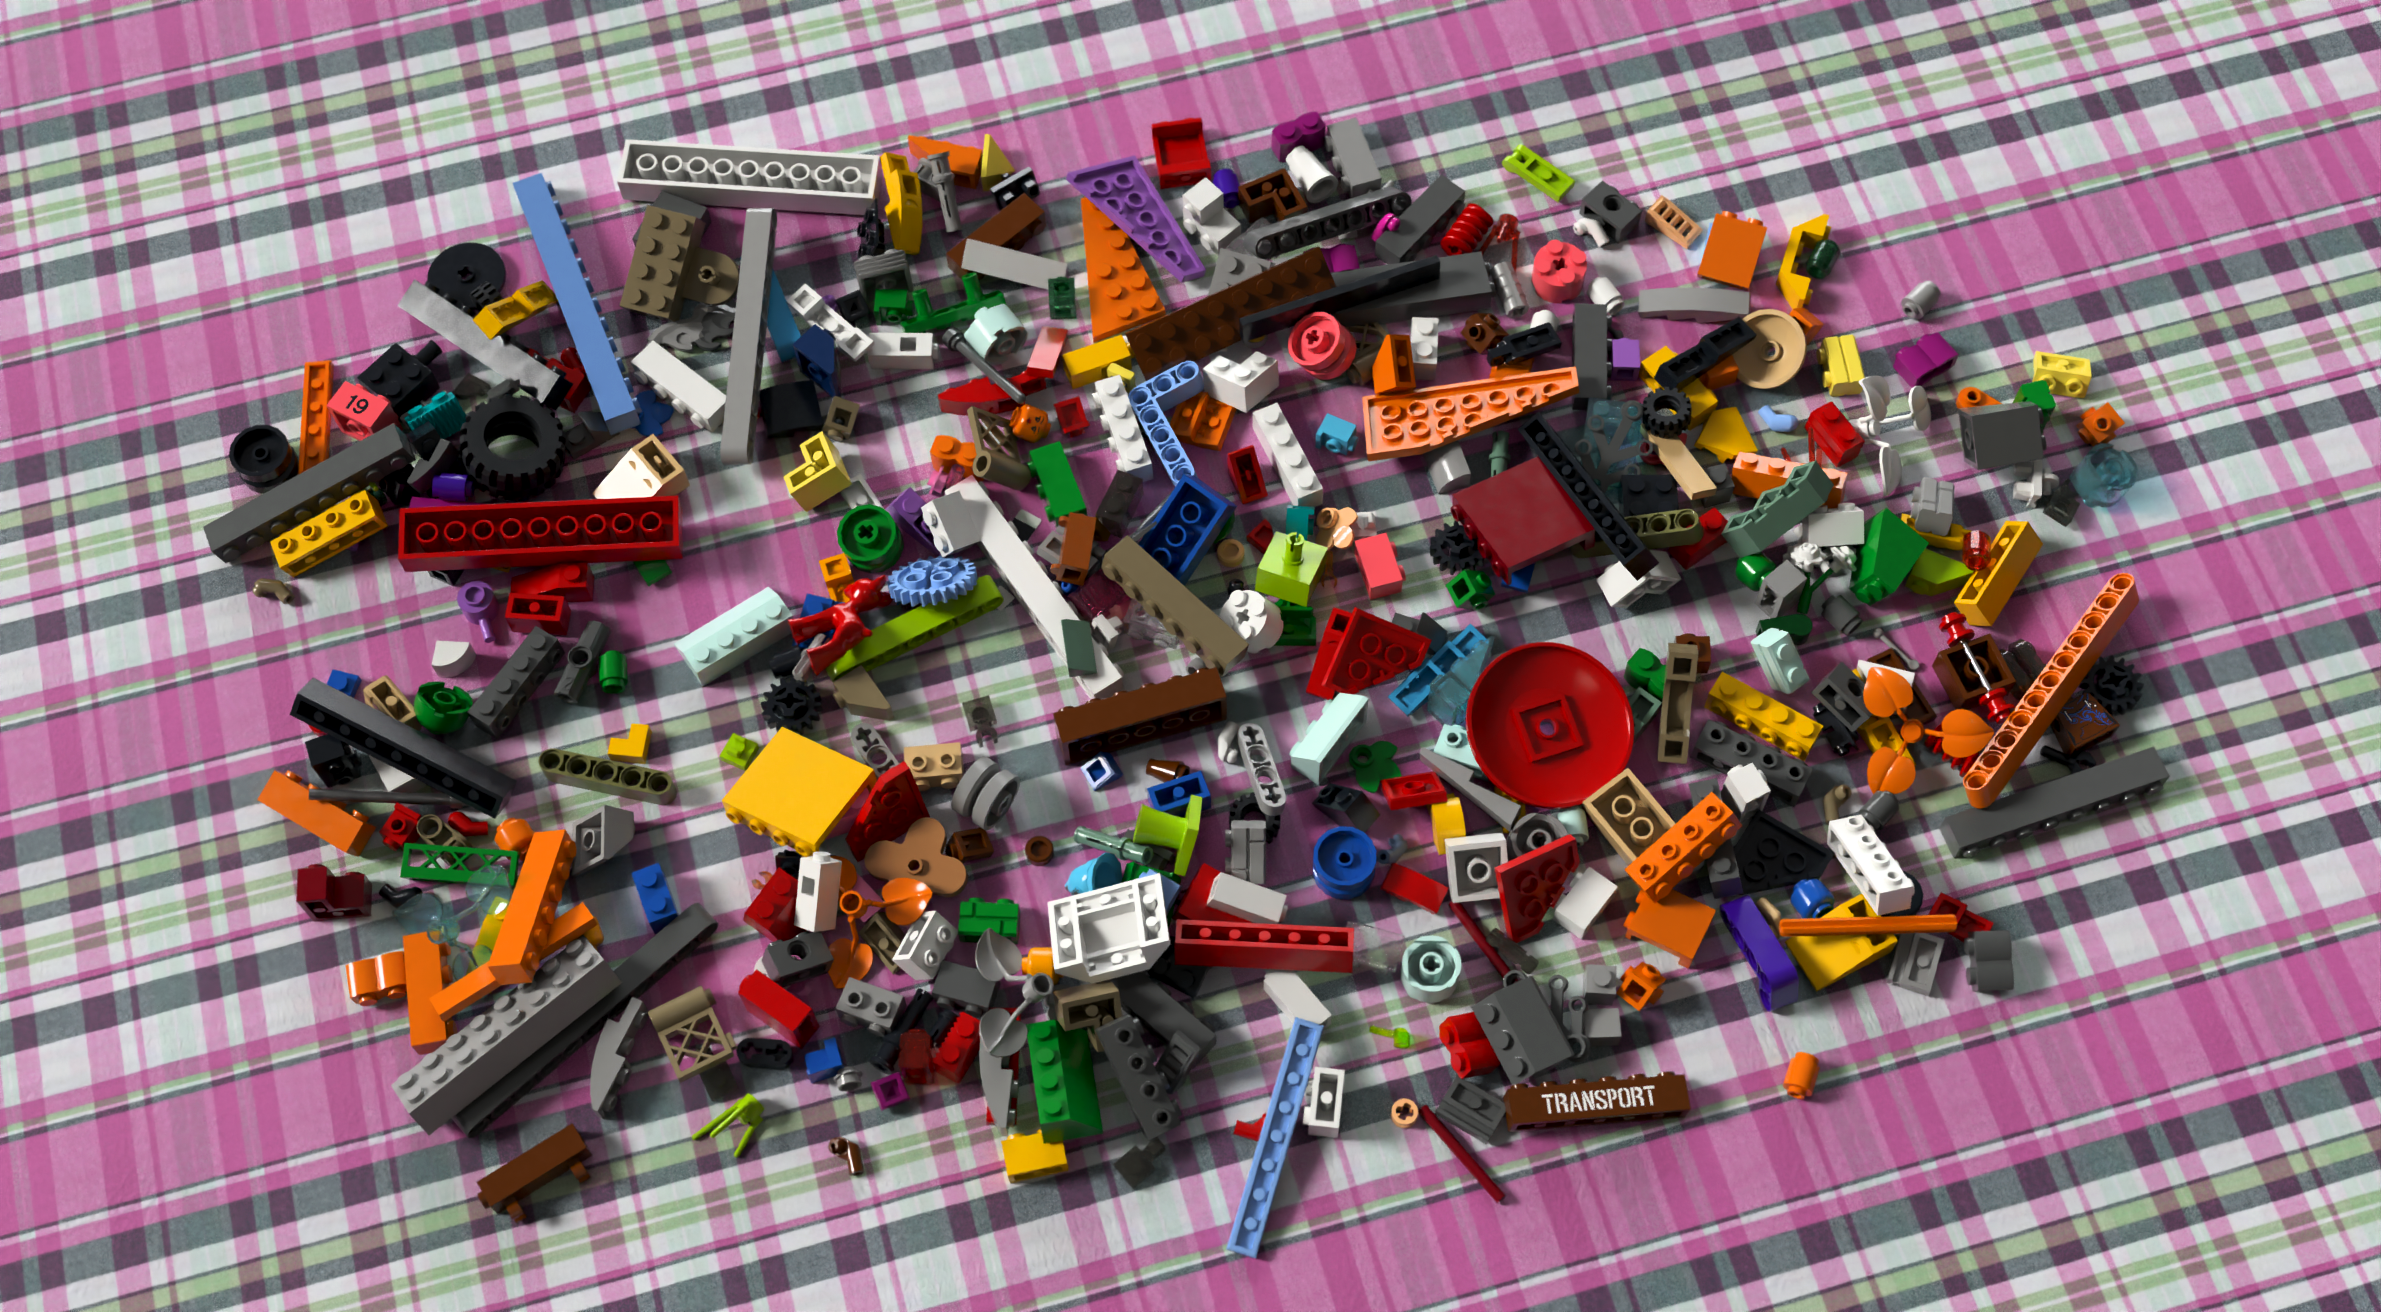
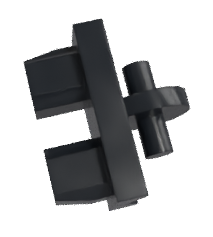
[990,166,1040,211]

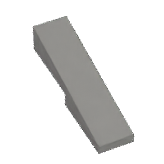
[1419,747,1521,832]

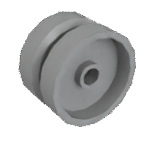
[951,756,1020,830]

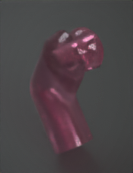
[945,464,965,489]

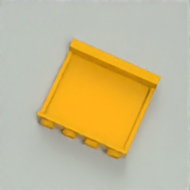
[722,727,877,857]

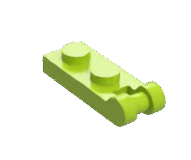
[1502,144,1575,203]

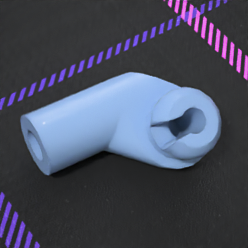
[1758,405,1799,432]

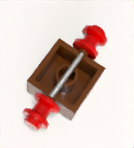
[1932,612,2016,724]

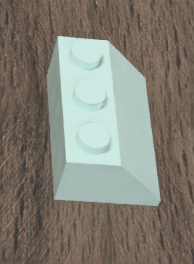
[1289,693,1368,785]

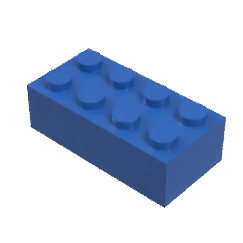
[1138,474,1237,586]

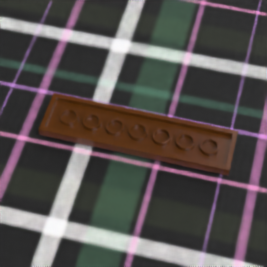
[1125,247,1336,381]

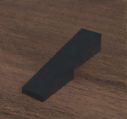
[1654,317,1757,392]

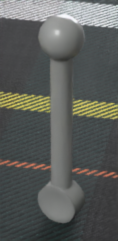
[1873,628,1919,672]

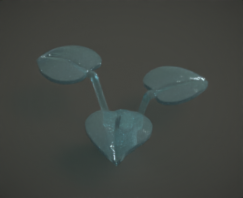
[392,865,512,999]

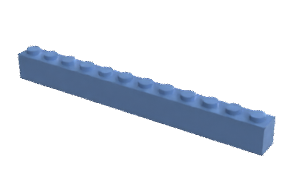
[512,173,642,435]

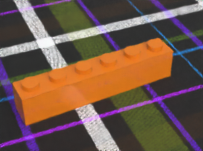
[487,829,577,985]

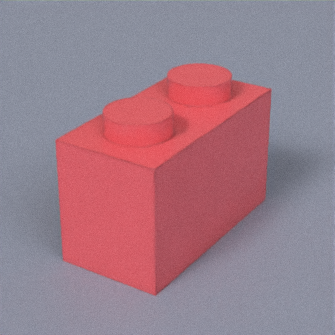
[1354,533,1406,600]

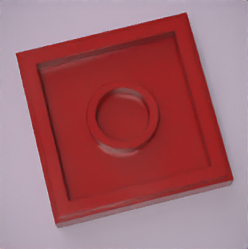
[1380,771,1448,811]

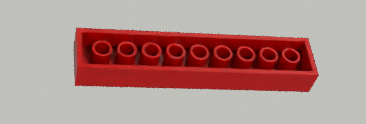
[398,495,683,572]

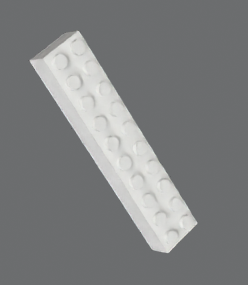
[617,139,883,215]

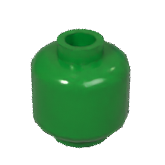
[1735,552,1777,592]

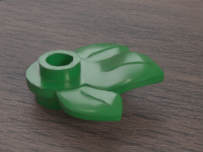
[1349,741,1401,793]

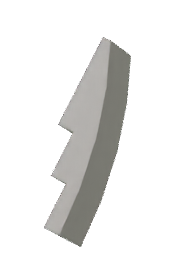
[1638,288,1751,323]

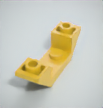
[1776,214,1831,309]

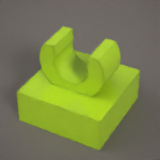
[720,733,759,771]

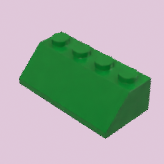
[1026,1019,1103,1144]

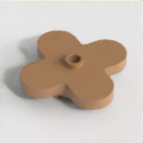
[864,817,968,897]

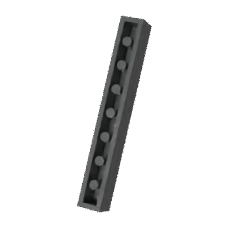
[203,423,416,563]
[1939,746,2170,858]

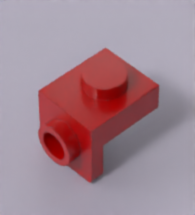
[1053,396,1090,438]

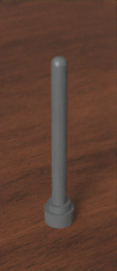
[942,328,1026,404]

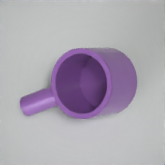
[457,581,499,643]

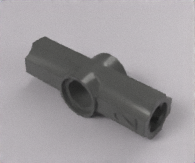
[554,620,611,704]

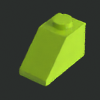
[1905,548,1974,596]

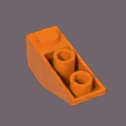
[908,135,983,189]

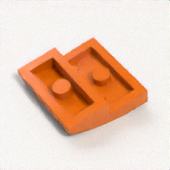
[1169,391,1237,451]

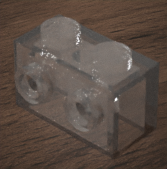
[1123,598,1180,649]

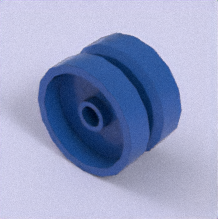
[1313,826,1377,900]

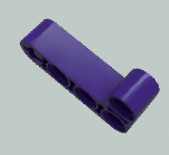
[1719,895,1799,1012]

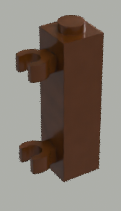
[477,1123,593,1224]

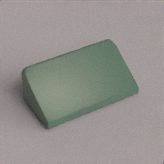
[1061,619,1097,677]

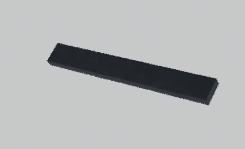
[1239,255,1440,343]

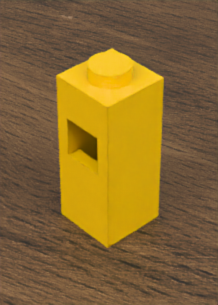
[1062,334,1135,389]

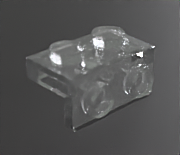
[1346,920,1405,975]

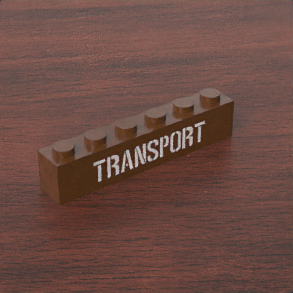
[1503,1071,1691,1132]

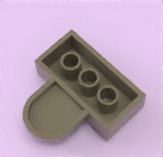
[619,205,740,322]

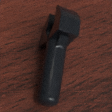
[2040,745,2096,775]

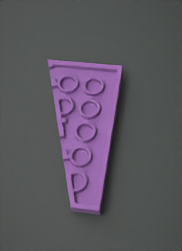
[1066,155,1206,283]

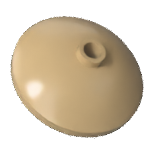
[1732,309,1807,389]

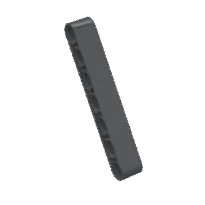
[1243,186,1412,259]

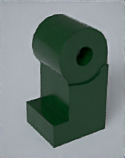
[1755,614,1813,645]

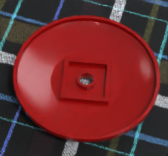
[1466,642,1634,809]

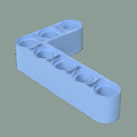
[1128,361,1204,487]

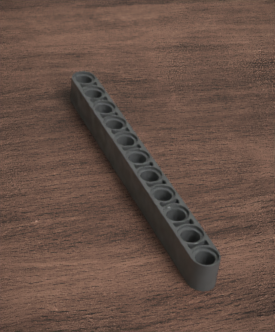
[451,903,718,1138]

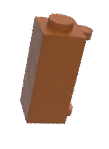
[1050,512,1097,586]

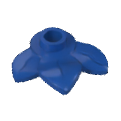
[632,390,674,437]

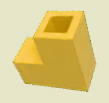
[607,723,652,764]

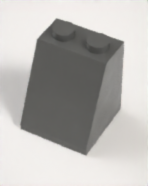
[1958,401,2047,470]

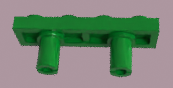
[900,272,1006,333]

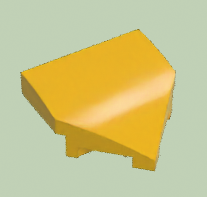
[1694,407,1758,463]

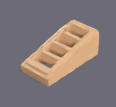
[1645,195,1703,249]

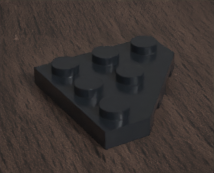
[1734,809,1835,896]

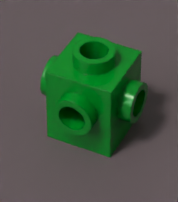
[1446,569,1496,611]

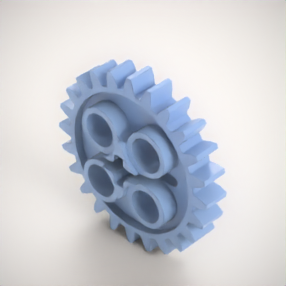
[887,555,978,607]

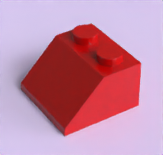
[743,867,808,942]

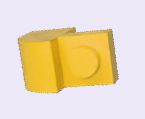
[1426,793,1466,855]

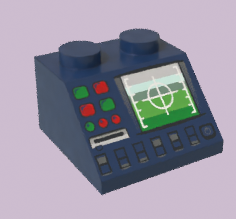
[792,324,841,398]

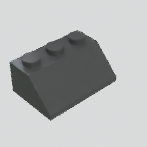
[1471,976,1575,1085]

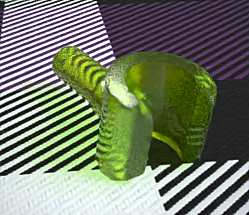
[1369,1025,1410,1049]

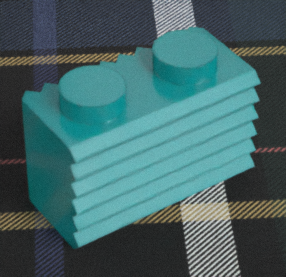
[404,392,466,439]

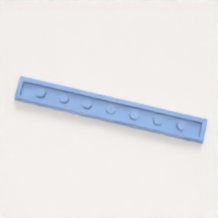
[1226,1017,1324,1259]

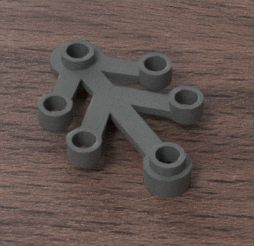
[1575,400,1653,493]
[1503,970,1591,1063]

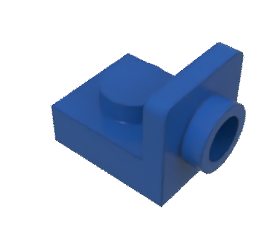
[327,669,362,698]

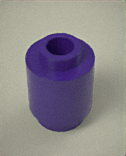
[1212,168,1240,209]
[432,473,475,502]

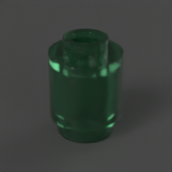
[1806,239,1841,279]

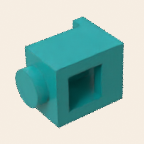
[1286,505,1315,541]

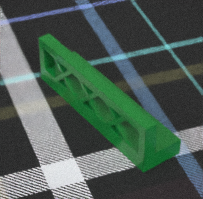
[400,843,520,888]

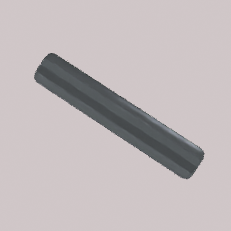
[486,377,521,403]

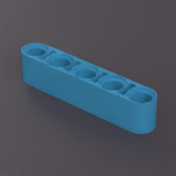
[740,258,801,362]

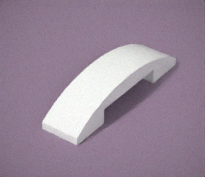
[787,283,875,362]

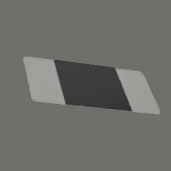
[1012,509,1042,542]

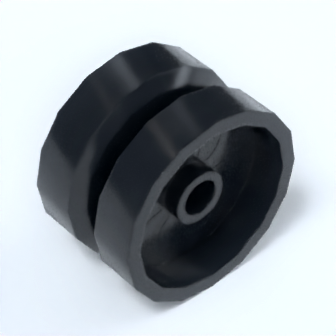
[229,425,299,494]

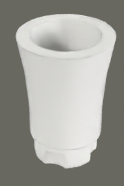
[1286,146,1338,203]

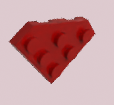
[1321,607,1432,695]
[845,761,930,862]
[1494,834,1580,944]

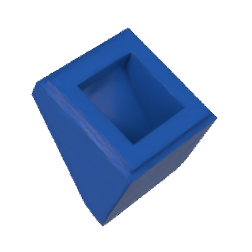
[1080,751,1124,791]

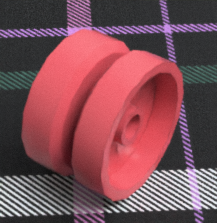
[1288,312,1357,380]

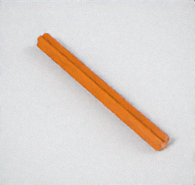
[1779,914,1957,937]

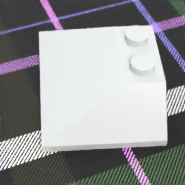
[1048,873,1170,984]

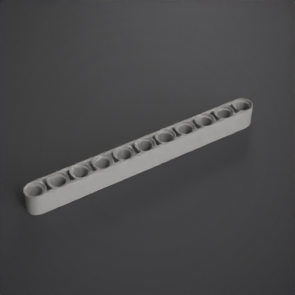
[720,208,777,465]

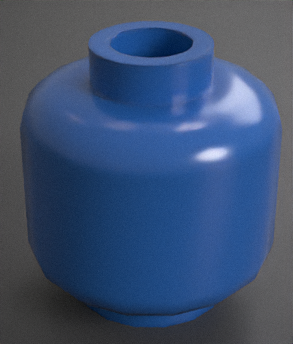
[1790,879,1835,919]

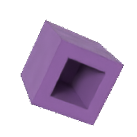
[1610,338,1640,381]

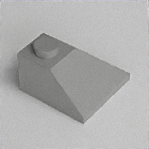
[572,805,635,877]

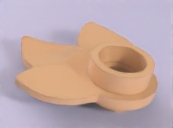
[1315,507,1358,553]

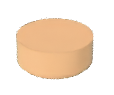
[1217,539,1244,567]

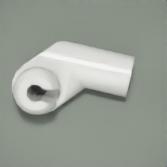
[1573,218,1610,247]
[1218,721,1239,764]

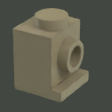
[823,396,860,441]

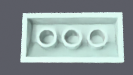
[674,587,794,687]

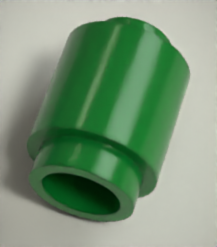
[599,650,628,694]

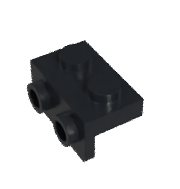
[1146,935,1213,998]

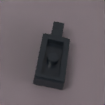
[1486,322,1562,367]

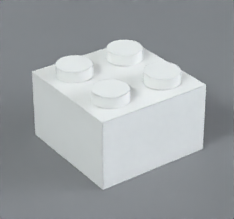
[1445,833,1508,903]

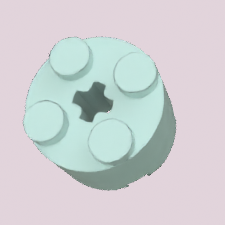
[964,304,1028,366]
[1400,935,1461,1003]

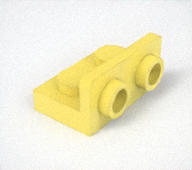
[2032,351,2092,398]

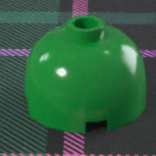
[414,682,473,734]

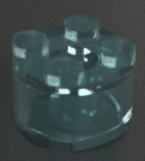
[2069,443,2138,508]

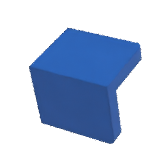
[804,1037,844,1083]

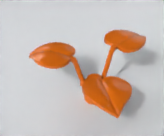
[1863,667,1994,795]
[828,856,933,989]

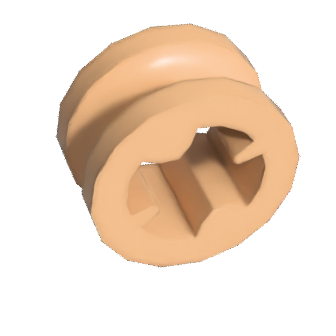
[1391,1098,1418,1129]

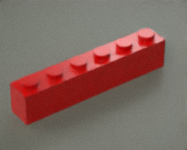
[1175,919,1354,973]

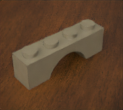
[1657,643,1698,764]

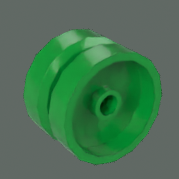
[837,504,904,574]

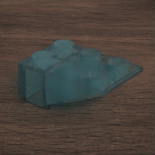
[1427,636,1495,726]

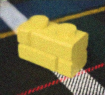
[1816,335,1865,397]

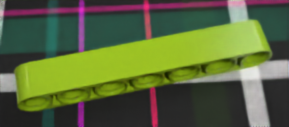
[825,575,1004,682]

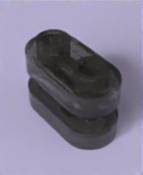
[1999,639,2047,701]

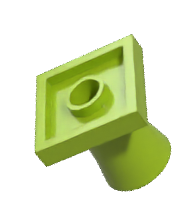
[1133,795,1202,876]

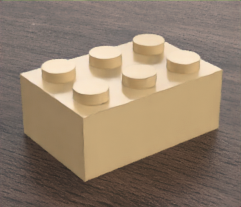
[1583,768,1676,866]

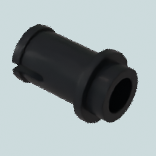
[925,1009,958,1048]

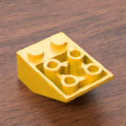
[1785,894,1898,992]

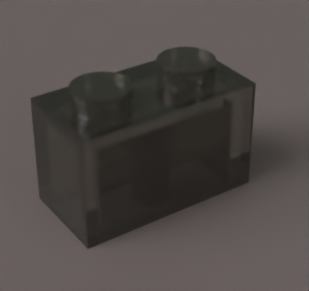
[1096,470,1144,538]

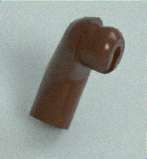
[828,1137,864,1176]

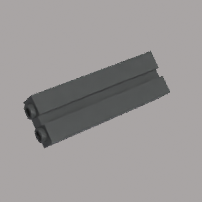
[1331,252,1496,329]

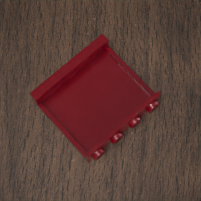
[1450,456,1595,585]

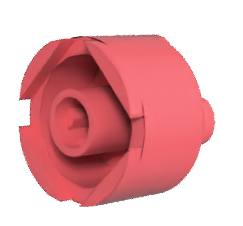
[1531,240,1587,303]

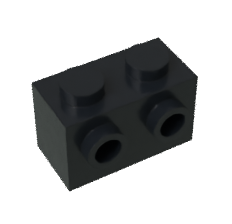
[305,734,362,788]

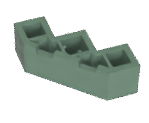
[1721,460,1834,558]

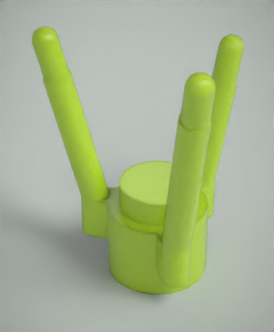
[692,1093,765,1158]

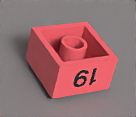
[326,381,403,441]

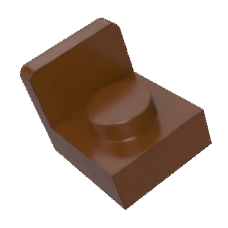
[945,828,994,864]

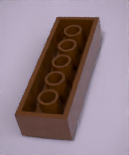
[1053,667,1227,765]

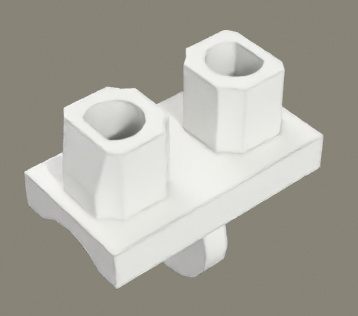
[2013,459,2059,508]

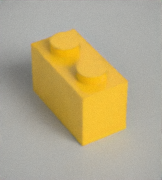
[1001,1129,1069,1183]

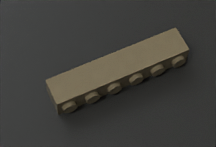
[1101,535,1249,677]

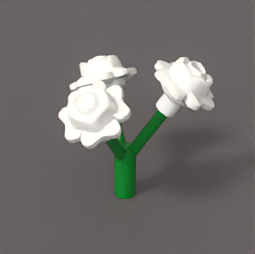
[1783,542,1857,614]

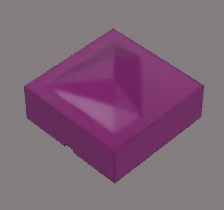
[871,1072,910,1111]

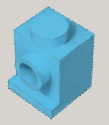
[1315,413,1359,455]

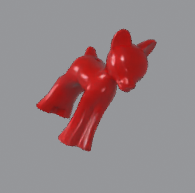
[787,575,893,676]

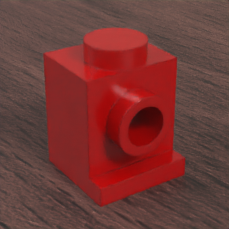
[379,802,422,851]

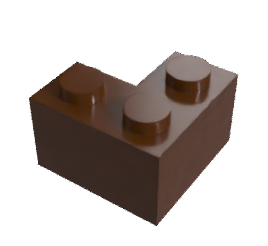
[1238,168,1308,224]

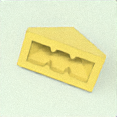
[981,134,1015,191]

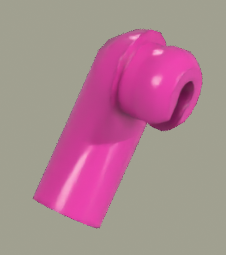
[1370,213,1401,242]

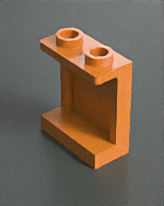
[1697,211,1767,291]
[1623,889,1716,969]

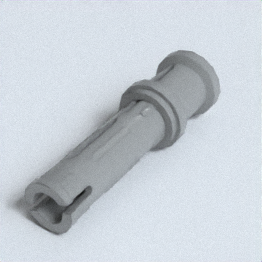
[927,151,962,232]

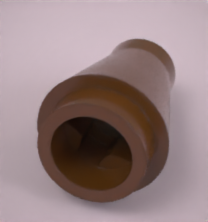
[1146,758,1190,783]

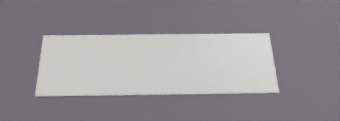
[961,238,1067,293]

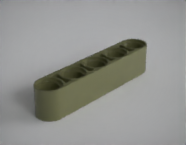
[1569,509,1704,558]
[538,748,677,805]

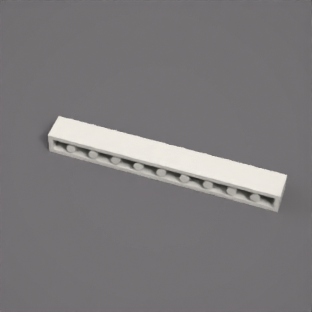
[945,475,1124,699]

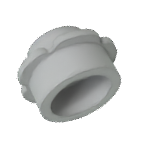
[833,1066,863,1092]

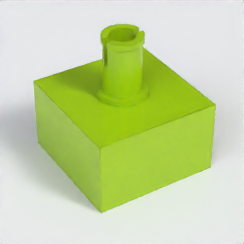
[1255,531,1328,607]

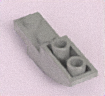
[590,997,648,1120]
[979,1038,1019,1136]

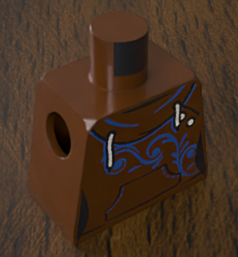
[2050,693,2120,756]

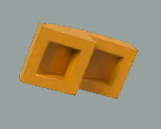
[819,553,854,603]

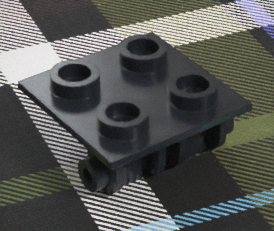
[857,198,885,258]

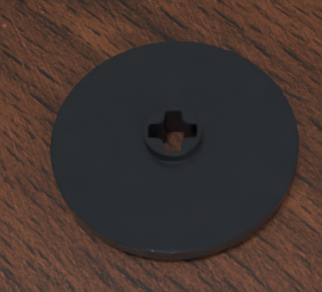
[427,242,506,310]

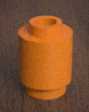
[1783,1052,1820,1099]

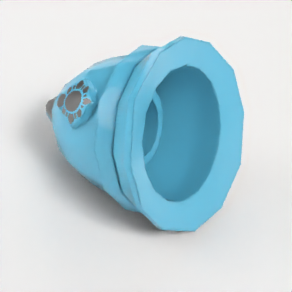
[1064,853,1122,895]

